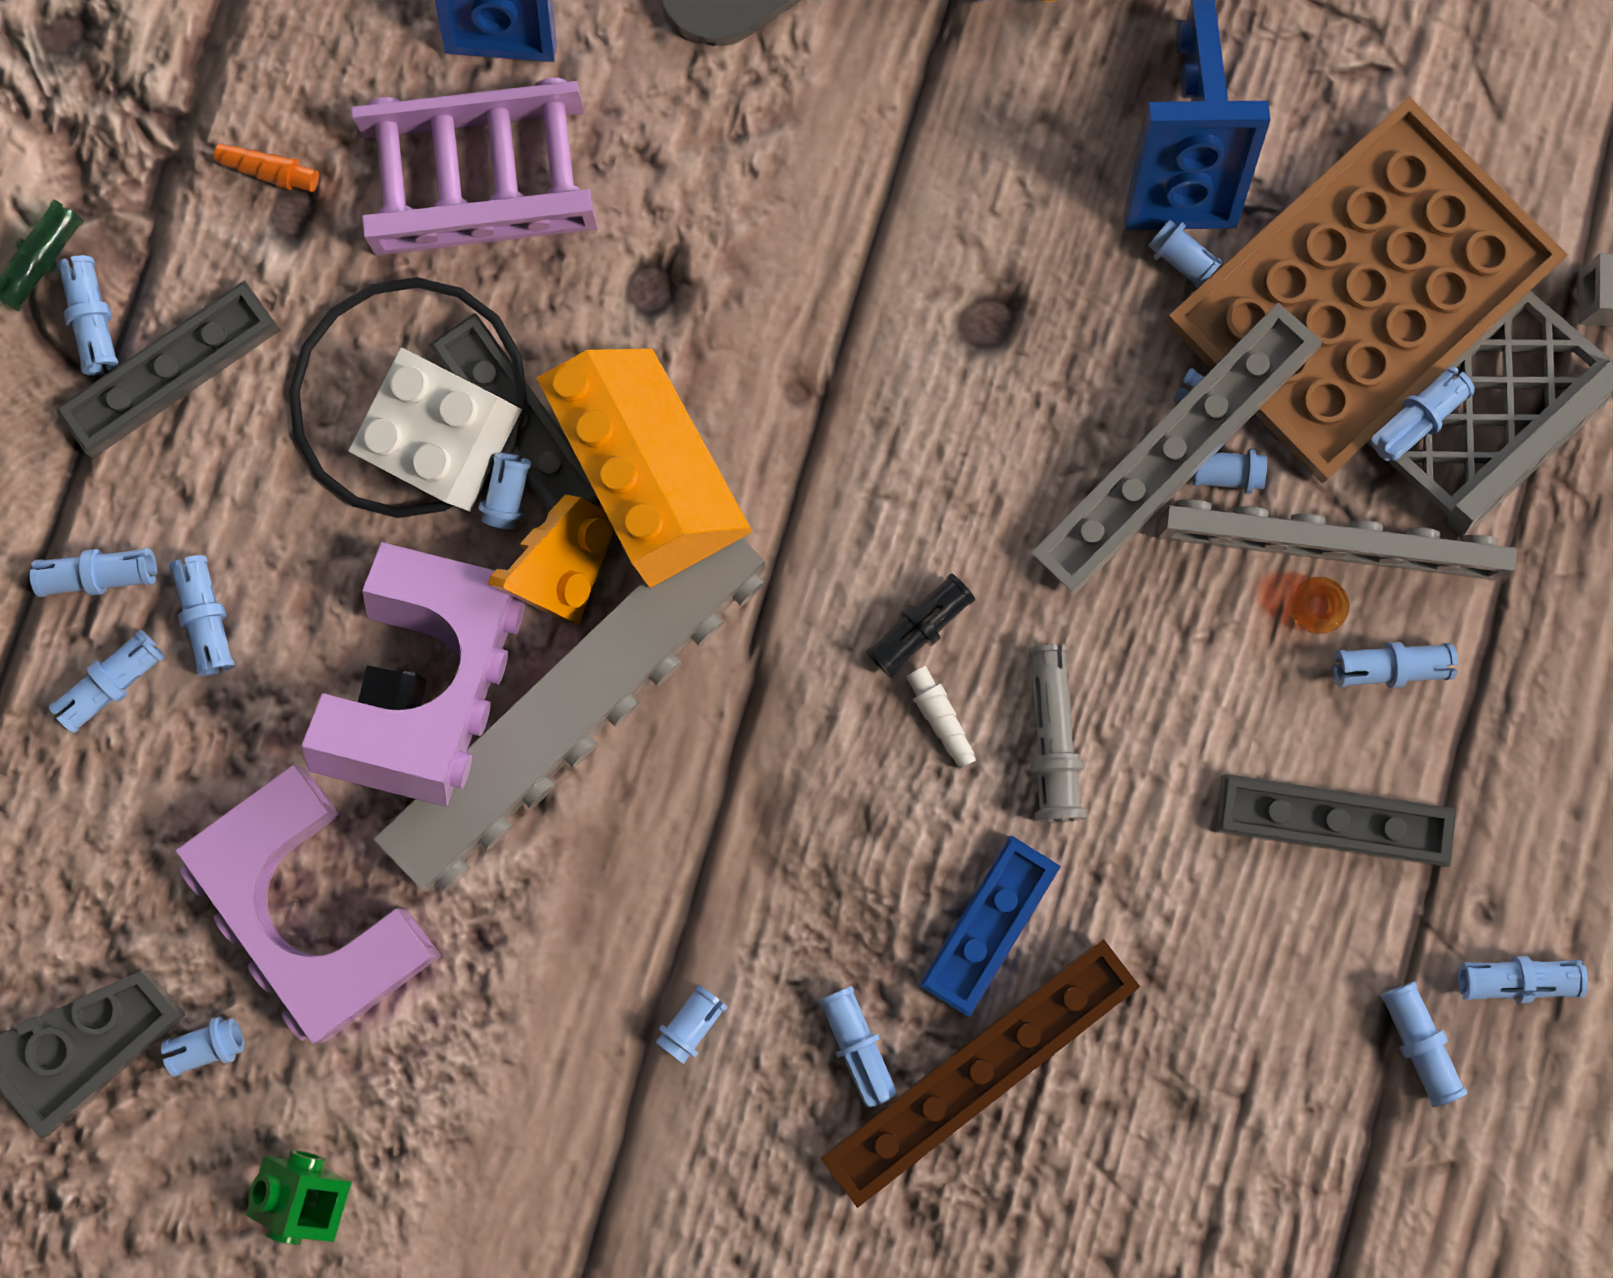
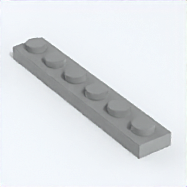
[1031,302,1321,595]
[1157,499,1517,581]

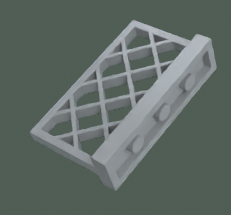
[1367,290,1613,538]

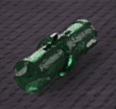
[0,199,85,312]

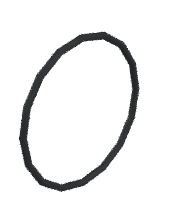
[289,277,528,518]

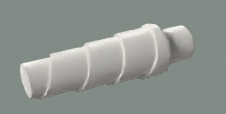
[906,666,976,769]

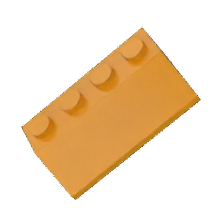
[536,348,753,588]

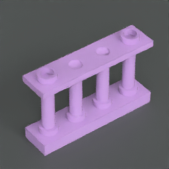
[352,78,598,256]

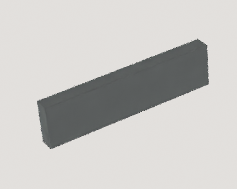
[55,280,281,459]
[429,312,600,511]
[1215,774,1457,867]

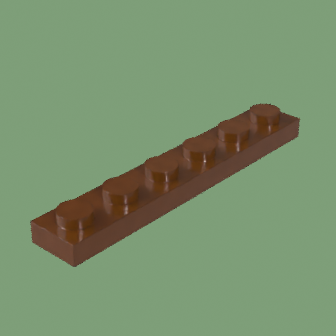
[821,939,1140,1208]

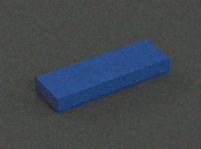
[918,835,1061,1017]

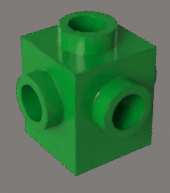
[246,1150,352,1245]

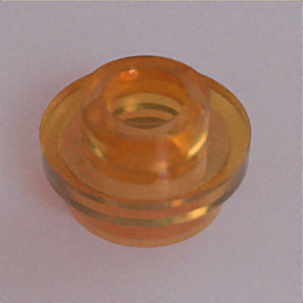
[1290,577,1349,635]

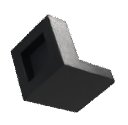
[358,665,427,710]

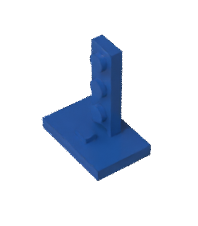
[435,0,557,62]
[1124,0,1271,230]

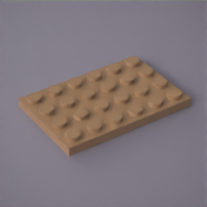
[1165,96,1568,484]

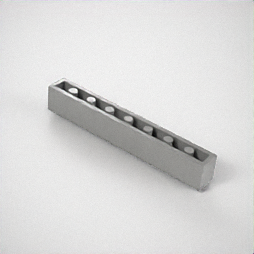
[374,538,766,892]

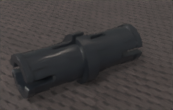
[866,573,975,678]

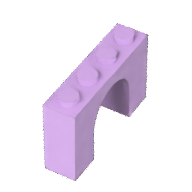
[301,542,525,807]
[176,765,441,1045]

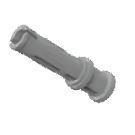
[1029,644,1088,823]

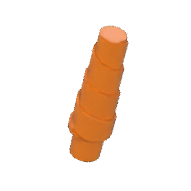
[214,143,319,192]

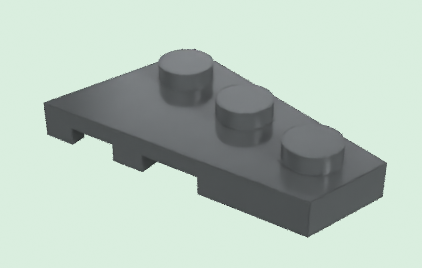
[0,970,186,1139]

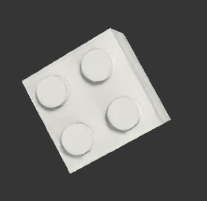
[349,347,522,512]

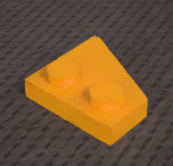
[488,494,614,625]

